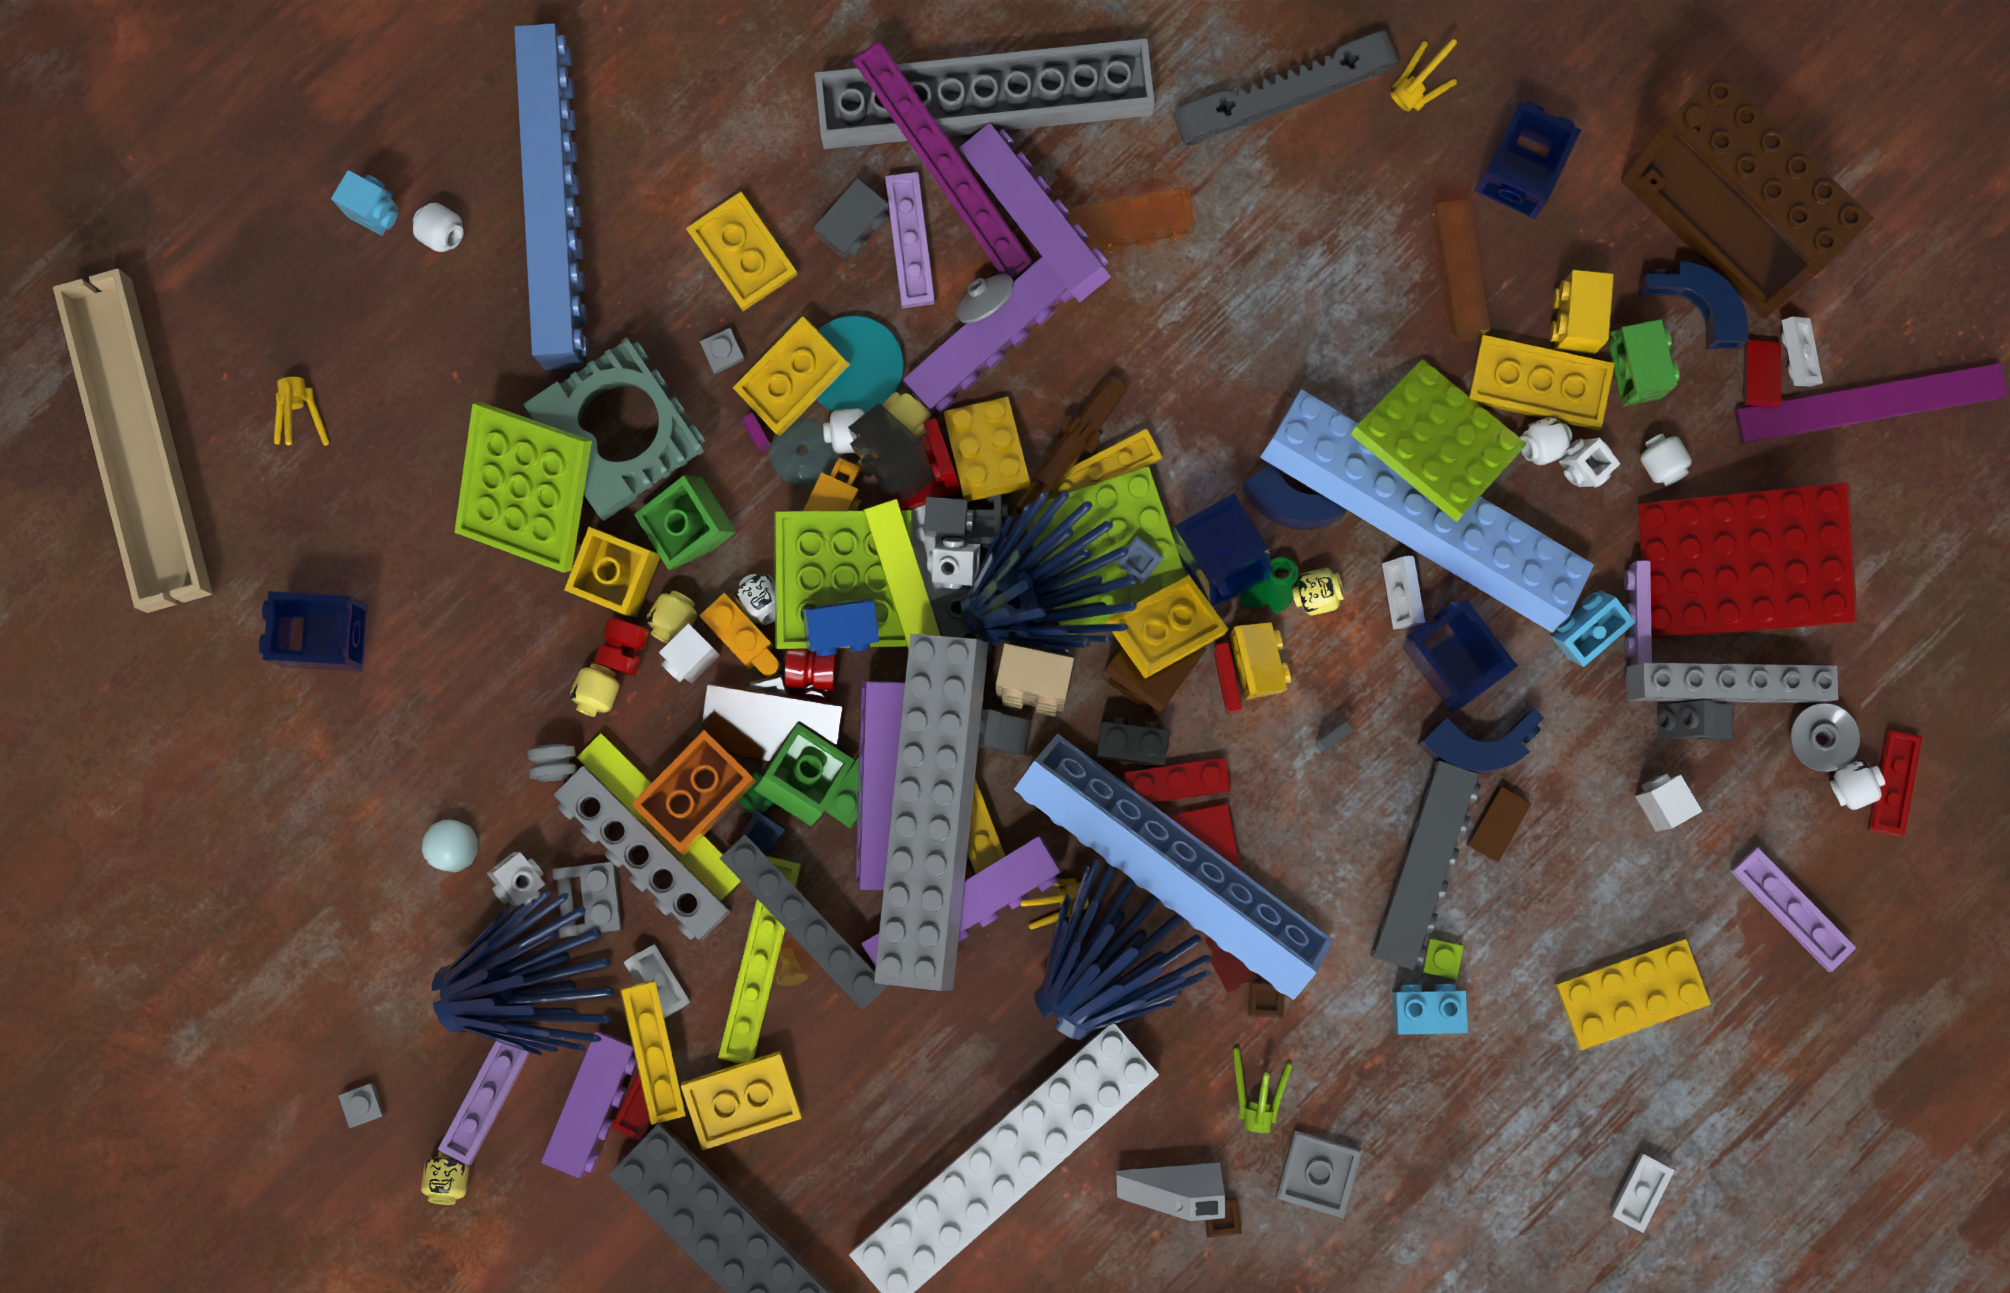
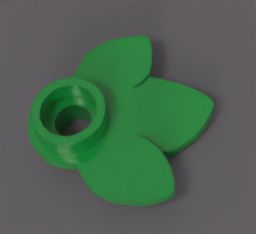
[1235,555,1299,614]

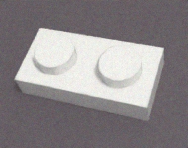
[1781,316,1823,387]
[1382,556,1425,630]
[624,944,691,1019]
[1609,1153,1675,1233]

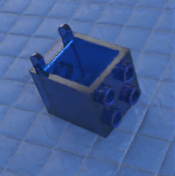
[1475,101,1582,219]
[1174,493,1272,608]
[259,591,368,672]
[1402,600,1518,713]

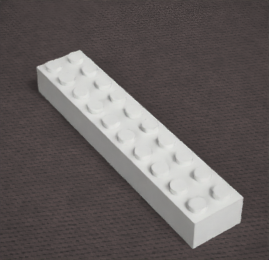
[849,1024,1159,1293]

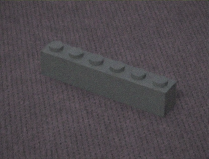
[1370,761,1481,971]
[719,835,888,1011]

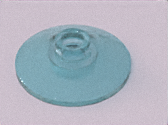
[770,420,837,486]

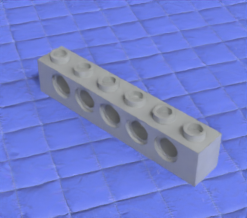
[1626,663,1838,703]
[554,766,732,940]

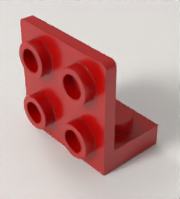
[879,418,961,510]

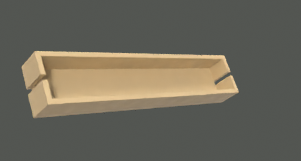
[53,268,213,613]

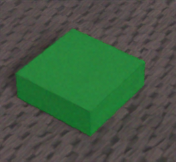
[738,772,775,815]

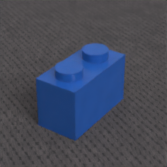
[801,599,879,656]

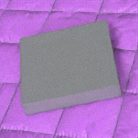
[1276,1130,1362,1219]

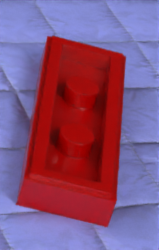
[1867,729,1923,837]

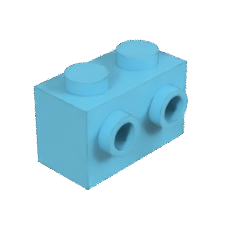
[331,170,399,236]
[1549,590,1636,667]
[1392,984,1468,1035]

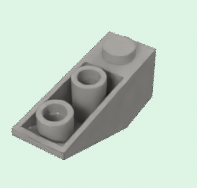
[1116,1163,1225,1221]

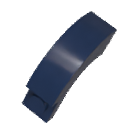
[1639,261,1748,349]
[1242,464,1347,530]
[1418,708,1544,774]

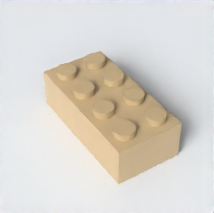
[996,644,1074,717]

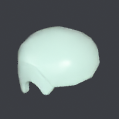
[421,820,478,872]

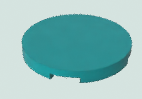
[816,316,904,415]

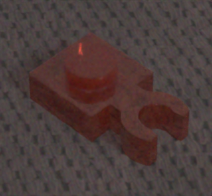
[1205,936,1258,993]

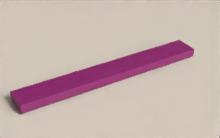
[852,40,1034,279]
[1735,363,2008,444]

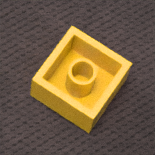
[1550,270,1614,356]
[564,527,661,617]

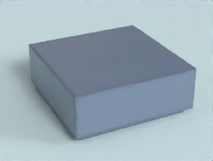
[1115,536,1164,584]

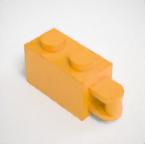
[803,457,862,511]
[699,593,780,677]

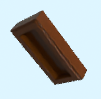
[1467,787,1531,863]

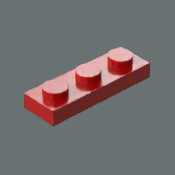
[1124,757,1230,804]

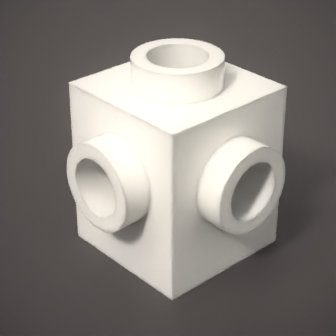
[1559,438,1620,487]
[927,537,980,589]
[487,852,545,906]

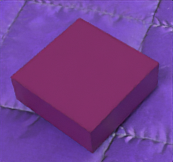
[742,412,772,453]

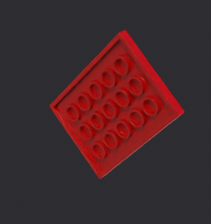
[1638,483,1858,639]

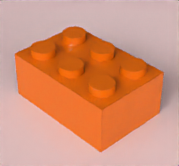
[631,730,756,855]

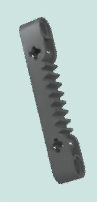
[1172,31,1400,146]

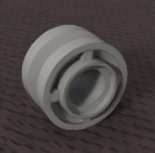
[527,744,577,782]

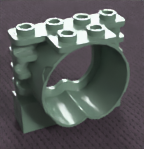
[523,337,705,521]

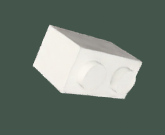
[659,623,720,684]
[1635,773,1702,832]

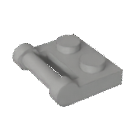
[552,862,623,938]

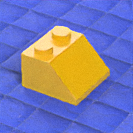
[1229,622,1291,701]

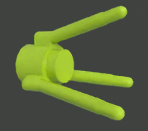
[1233,1047,1292,1133]

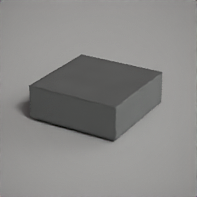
[1316,722,1354,753]

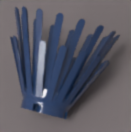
[961,491,1137,653]
[1034,860,1211,1040]
[432,890,614,1055]

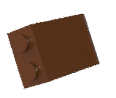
[1102,647,1207,718]

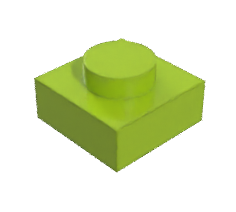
[1421,939,1464,980]

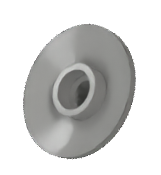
[956,274,1015,323]
[1790,703,1860,772]

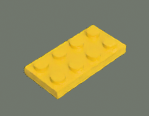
[1469,335,1615,431]
[1554,939,1711,1050]

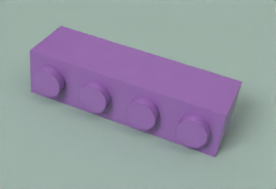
[541,1031,637,1178]

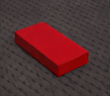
[1744,339,1782,408]
[1213,643,1242,715]
[611,1072,651,1142]

